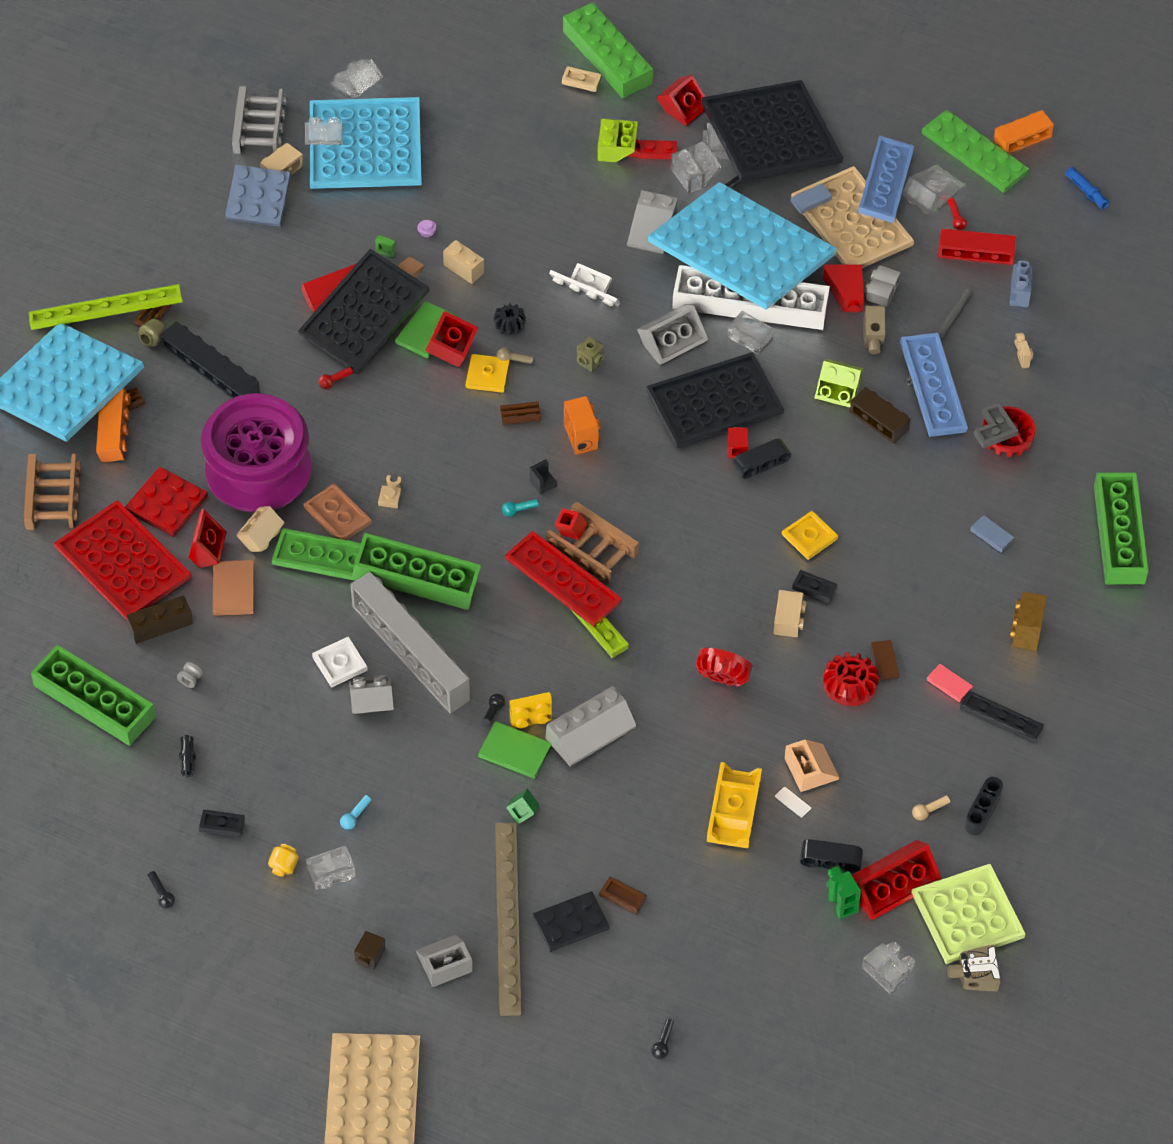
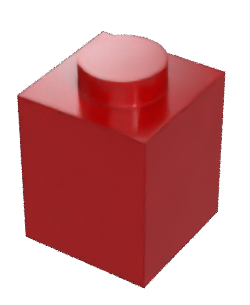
[727,427,748,458]
[554,508,588,541]

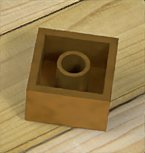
[1010,591,1047,651]

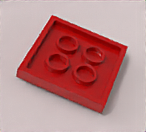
[125,466,208,537]

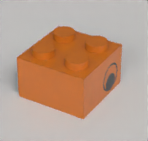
[564,396,601,455]

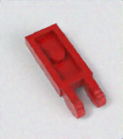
[628,138,677,160]

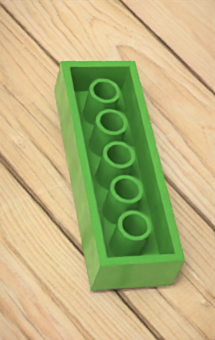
[563,2,653,98]
[1094,473,1148,584]
[352,532,481,610]
[31,644,156,746]

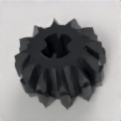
[493,303,526,335]

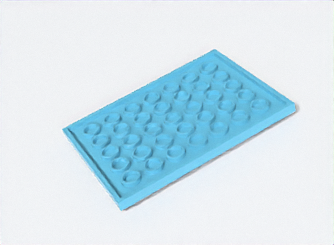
[648,182,837,310]

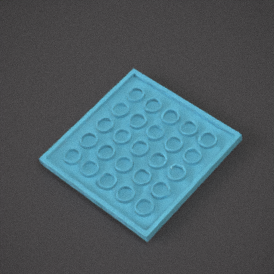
[310,97,422,189]
[0,324,144,442]

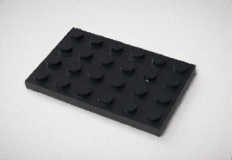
[298,249,430,374]
[646,352,784,448]

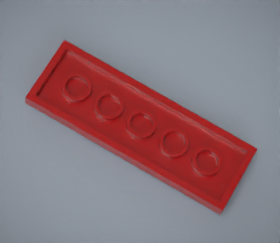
[505,530,622,627]

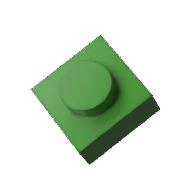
[375,235,396,258]

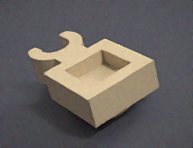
[1014,332,1033,368]
[378,475,402,508]

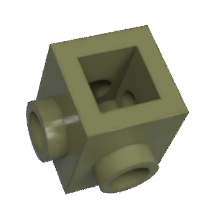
[576,337,605,372]

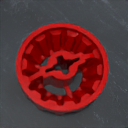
[982,406,1036,457]
[696,648,753,687]
[823,652,879,706]

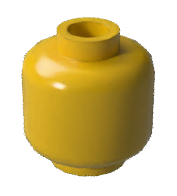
[268,844,299,877]

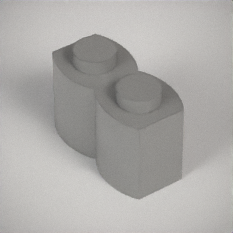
[864,265,901,307]

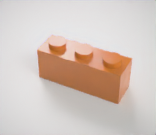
[993,110,1054,154]

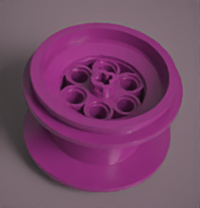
[201,393,312,512]

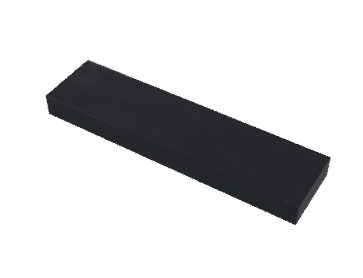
[960,690,1044,744]

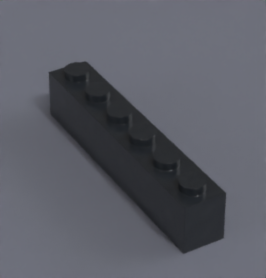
[160,321,260,398]

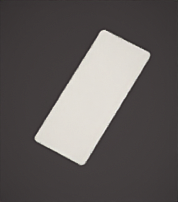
[775,787,812,818]

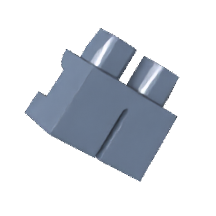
[1009,261,1033,307]

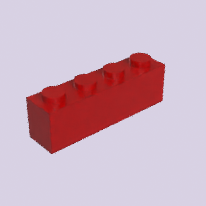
[938,228,1016,265]

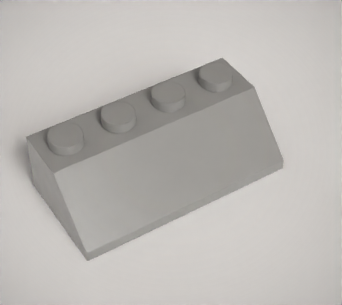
[545,686,636,767]

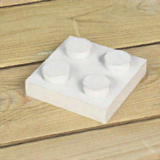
[312,637,368,688]

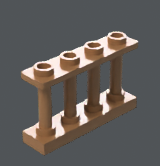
[24,454,81,530]
[546,501,639,584]

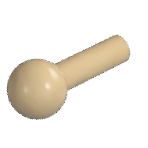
[912,795,951,821]

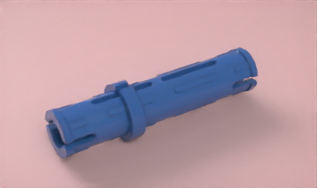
[1065,167,1110,210]

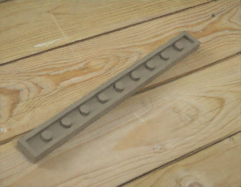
[495,822,521,1016]

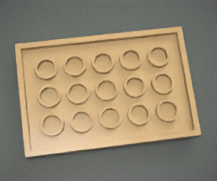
[791,166,914,268]
[325,1033,420,1144]

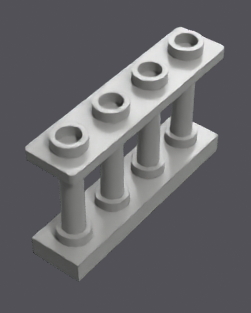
[232,86,287,154]

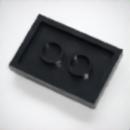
[533,891,609,952]

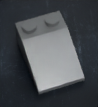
[627,190,678,254]

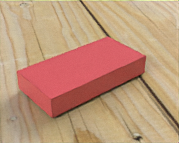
[927,664,973,703]

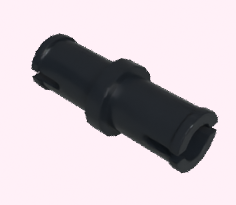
[179,735,196,777]

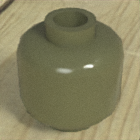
[139,319,166,347]

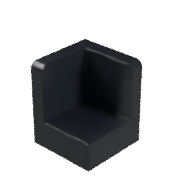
[530,459,557,494]

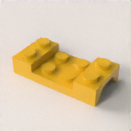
[707,762,762,849]

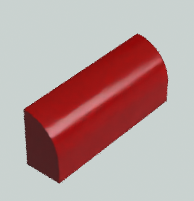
[300,263,357,312]

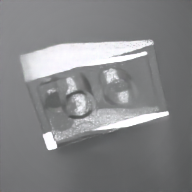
[901,165,966,215]

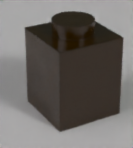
[354,930,386,969]

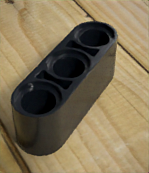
[732,438,791,479]
[965,777,1003,835]
[800,839,863,873]

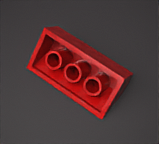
[852,840,942,920]

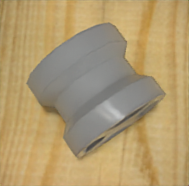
[177,662,203,688]

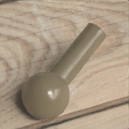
[497,347,533,364]

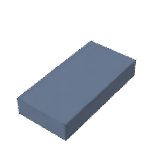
[790,183,832,214]
[970,515,1014,553]

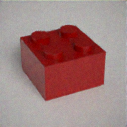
[425,311,479,367]

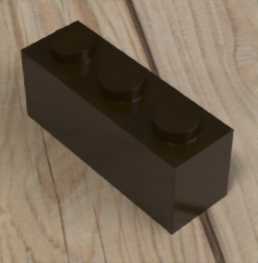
[849,387,911,444]
[127,595,193,644]

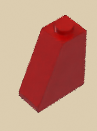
[823,264,864,313]

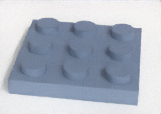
[225,165,291,227]

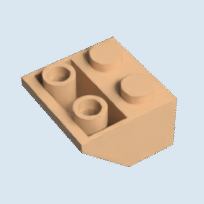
[785,739,839,792]

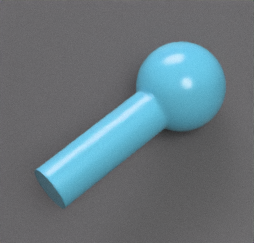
[340,795,372,830]

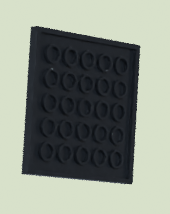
[701,80,843,181]

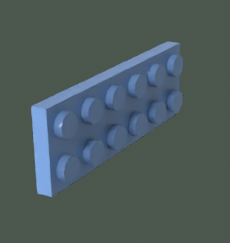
[857,135,914,223]
[900,333,968,437]

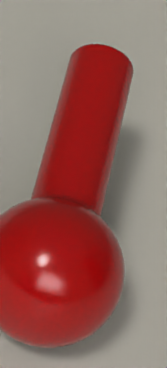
[947,197,967,230]
[318,366,353,389]

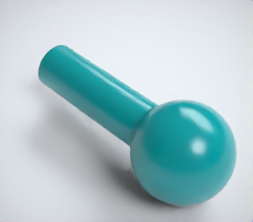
[502,499,539,517]

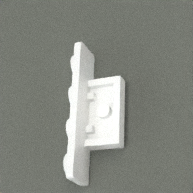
[549,263,620,307]

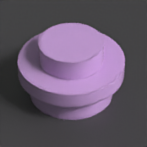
[418,220,436,237]

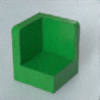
[506,788,540,824]

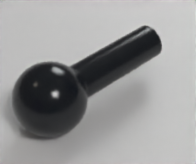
[483,693,505,725]
[147,871,175,908]
[651,1018,674,1059]

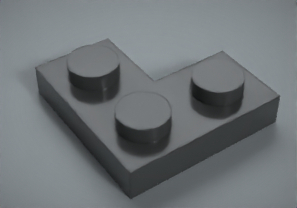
[973,402,1018,449]

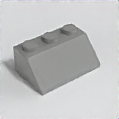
[637,305,708,365]

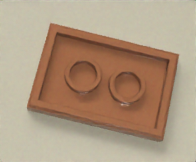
[303,483,372,540]
[213,560,254,616]

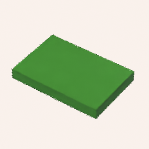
[395,301,458,359]
[478,721,552,779]

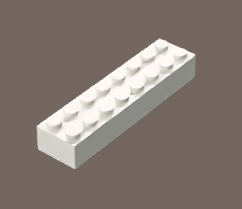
[672,265,830,330]

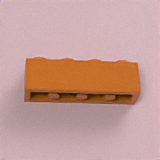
[96,388,131,463]

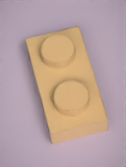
[562,66,602,92]

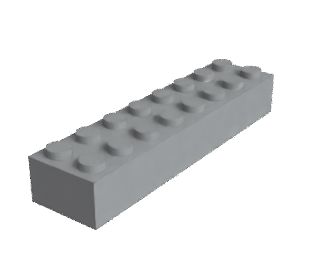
[350,572,470,714]

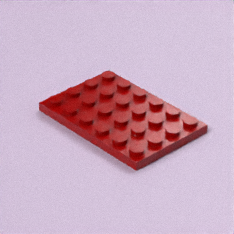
[54,500,192,622]

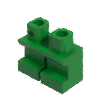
[827,866,861,919]

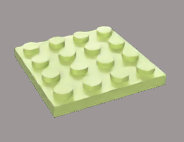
[912,864,1026,964]

